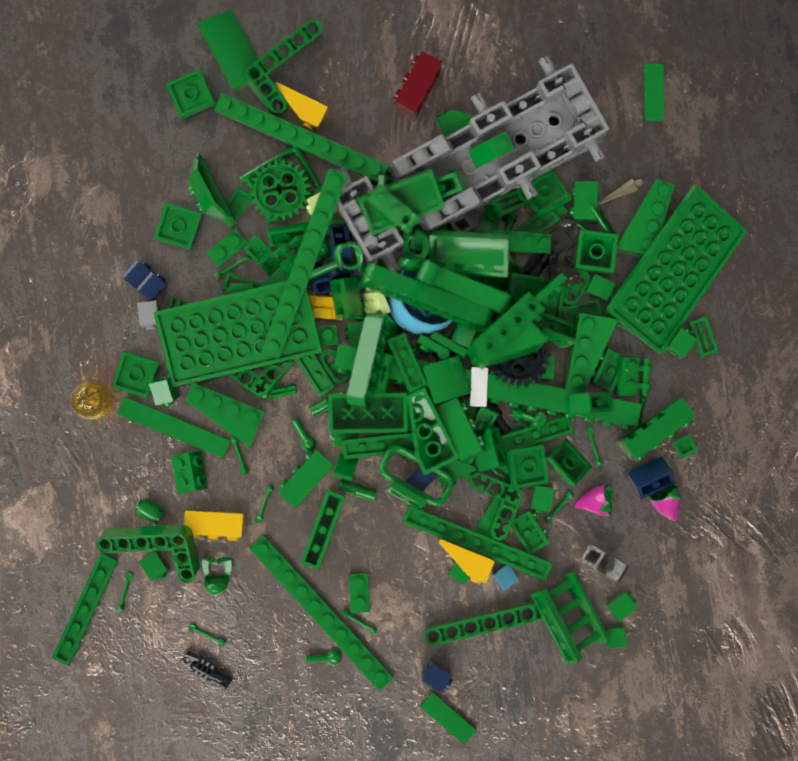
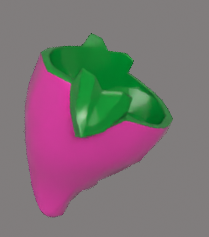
[575,484,614,516]
[648,485,681,521]

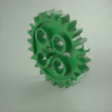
[249,159,311,222]

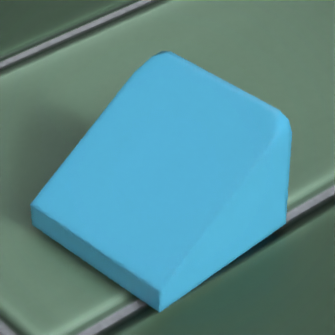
[492,565,519,591]

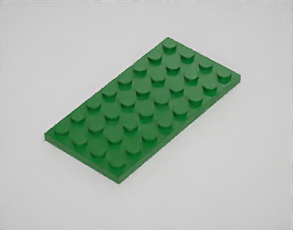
[605,185,748,355]
[153,280,323,387]

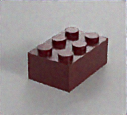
[393,51,442,121]

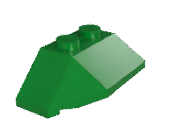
[188,153,237,224]

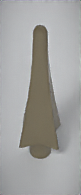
[598,178,643,206]

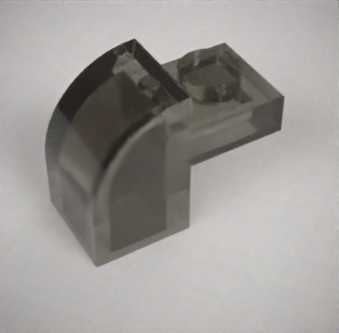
[581,544,629,583]

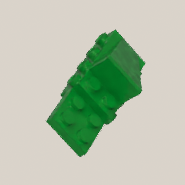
[466,273,567,370]

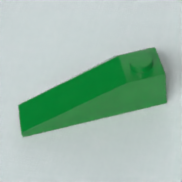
[407,387,459,475]

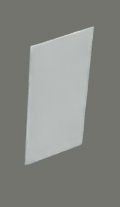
[470,367,488,407]

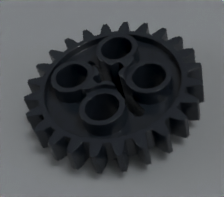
[487,347,549,389]

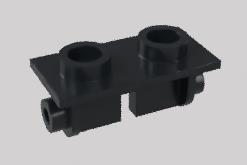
[519,248,555,277]

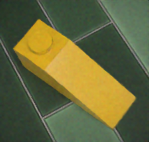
[275,82,329,131]
[439,538,495,584]

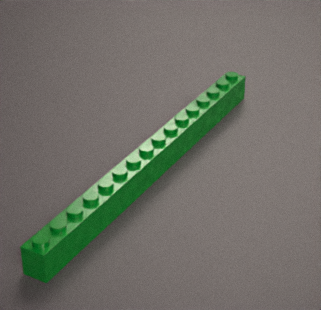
[333,344,642,430]

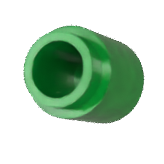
[135,498,165,524]

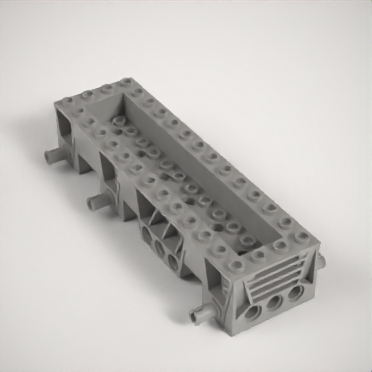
[337,55,609,272]

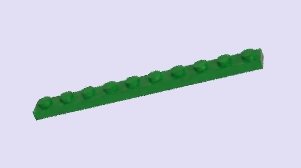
[214,93,390,183]
[261,168,348,359]
[249,535,394,691]

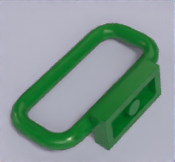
[379,445,454,510]

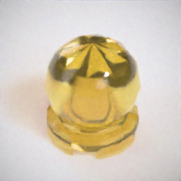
[70,381,113,420]

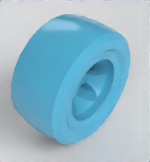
[386,259,462,335]

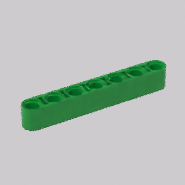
[361,264,494,332]
[424,602,543,646]

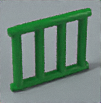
[239,146,323,225]

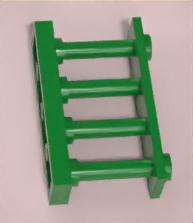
[531,571,610,665]

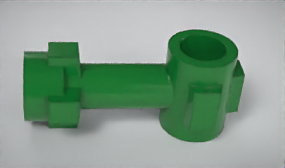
[512,406,548,431]

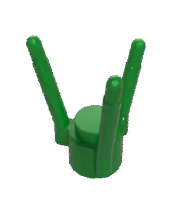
[576,206,619,239]

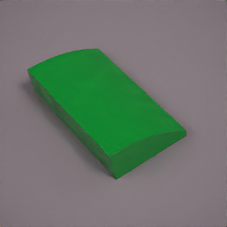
[197,9,268,93]
[357,169,445,236]
[430,230,510,277]

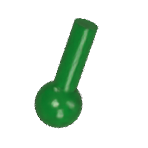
[291,418,316,452]
[305,650,342,665]

